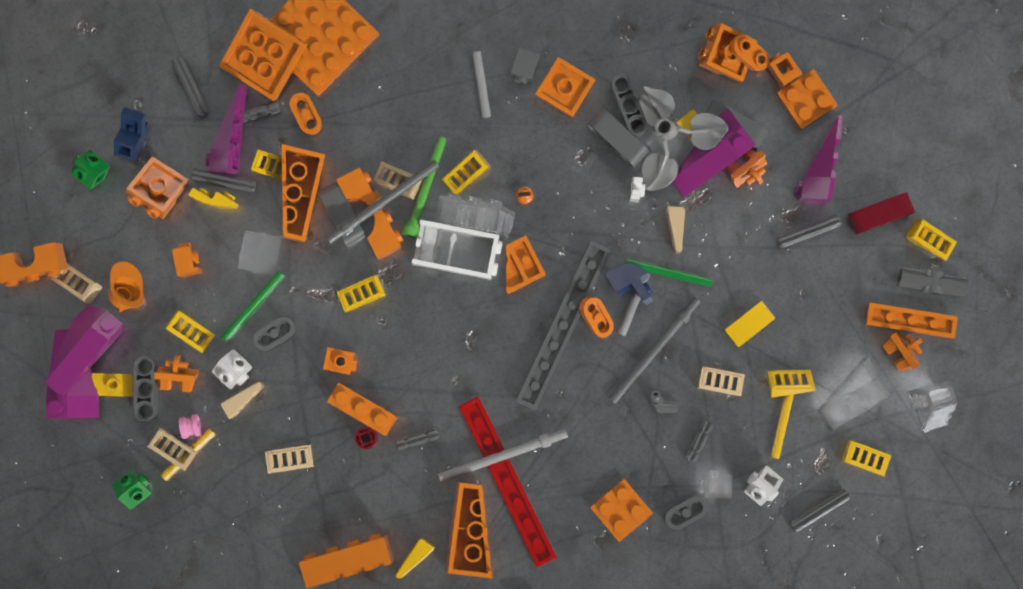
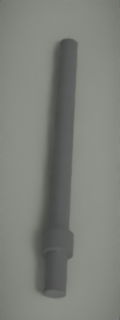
[326,160,439,244]
[608,297,701,404]

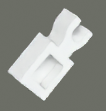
[629,177,645,202]

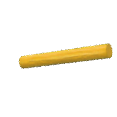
[770,394,794,459]
[161,428,215,481]

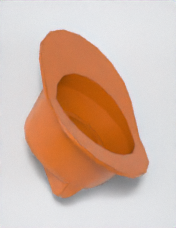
[108,262,144,312]

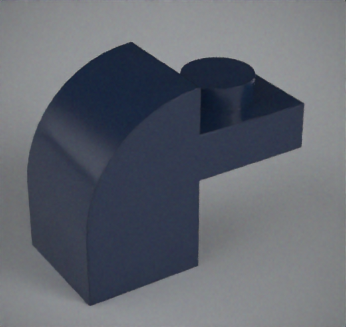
[114,107,148,161]
[605,263,654,305]

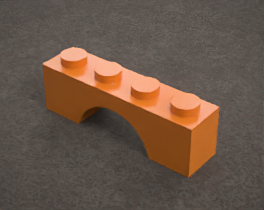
[336,167,403,260]

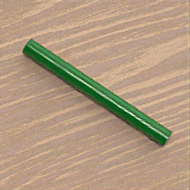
[625,258,713,287]
[220,271,285,343]

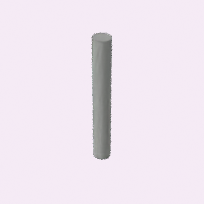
[472,51,491,118]
[617,273,650,336]

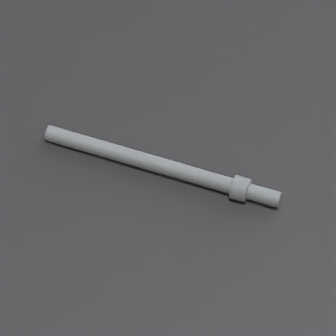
[438,429,568,482]

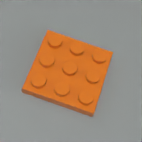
[219,9,307,101]

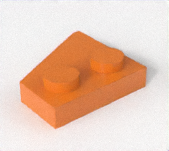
[506,235,546,294]

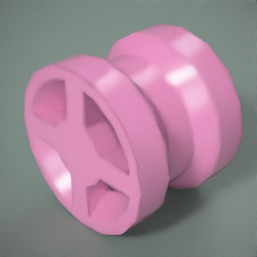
[179,414,202,439]

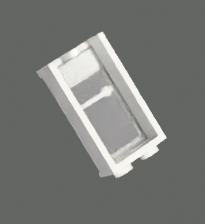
[412,220,503,280]

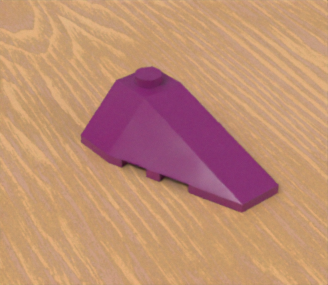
[206,84,247,174]
[673,108,756,197]
[796,115,843,206]
[45,304,123,397]
[46,329,99,418]

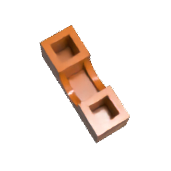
[0,242,68,287]
[327,383,398,436]

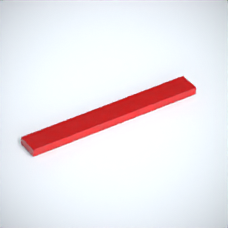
[459,396,557,567]

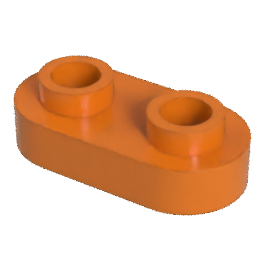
[730,35,769,71]
[289,93,322,135]
[579,296,613,338]

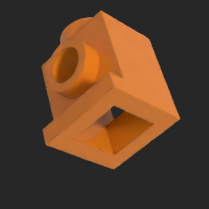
[767,52,802,89]
[172,243,203,277]
[323,347,358,375]

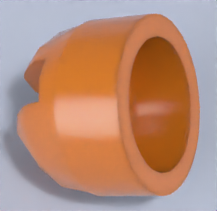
[516,186,533,204]

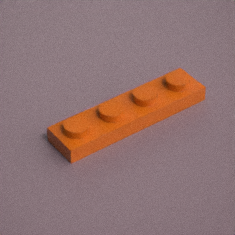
[865,303,958,339]

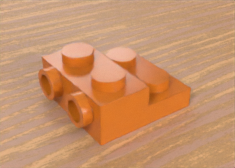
[698,23,758,82]
[126,156,189,219]

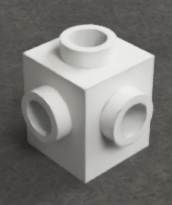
[212,349,252,390]
[744,465,784,506]

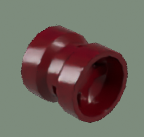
[354,427,378,449]

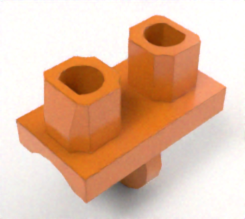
[726,148,767,188]
[882,330,923,372]
[154,355,199,392]

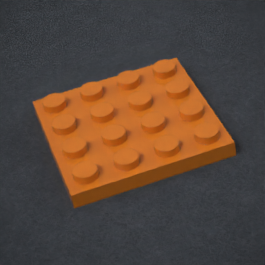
[270,0,379,97]

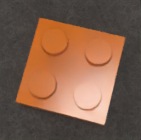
[535,57,596,118]
[776,69,838,130]
[590,479,653,542]

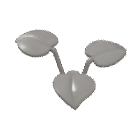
[640,87,728,191]

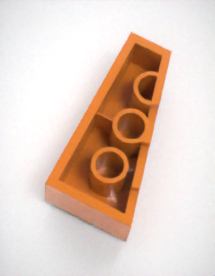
[281,144,325,243]
[445,481,493,579]
[299,532,394,588]

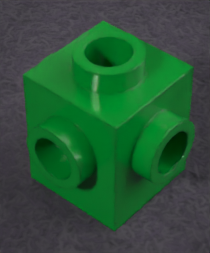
[70,149,110,190]
[111,468,152,510]

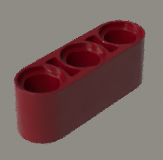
[848,192,916,235]

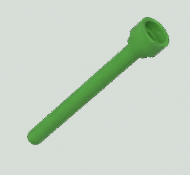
[401,136,446,239]

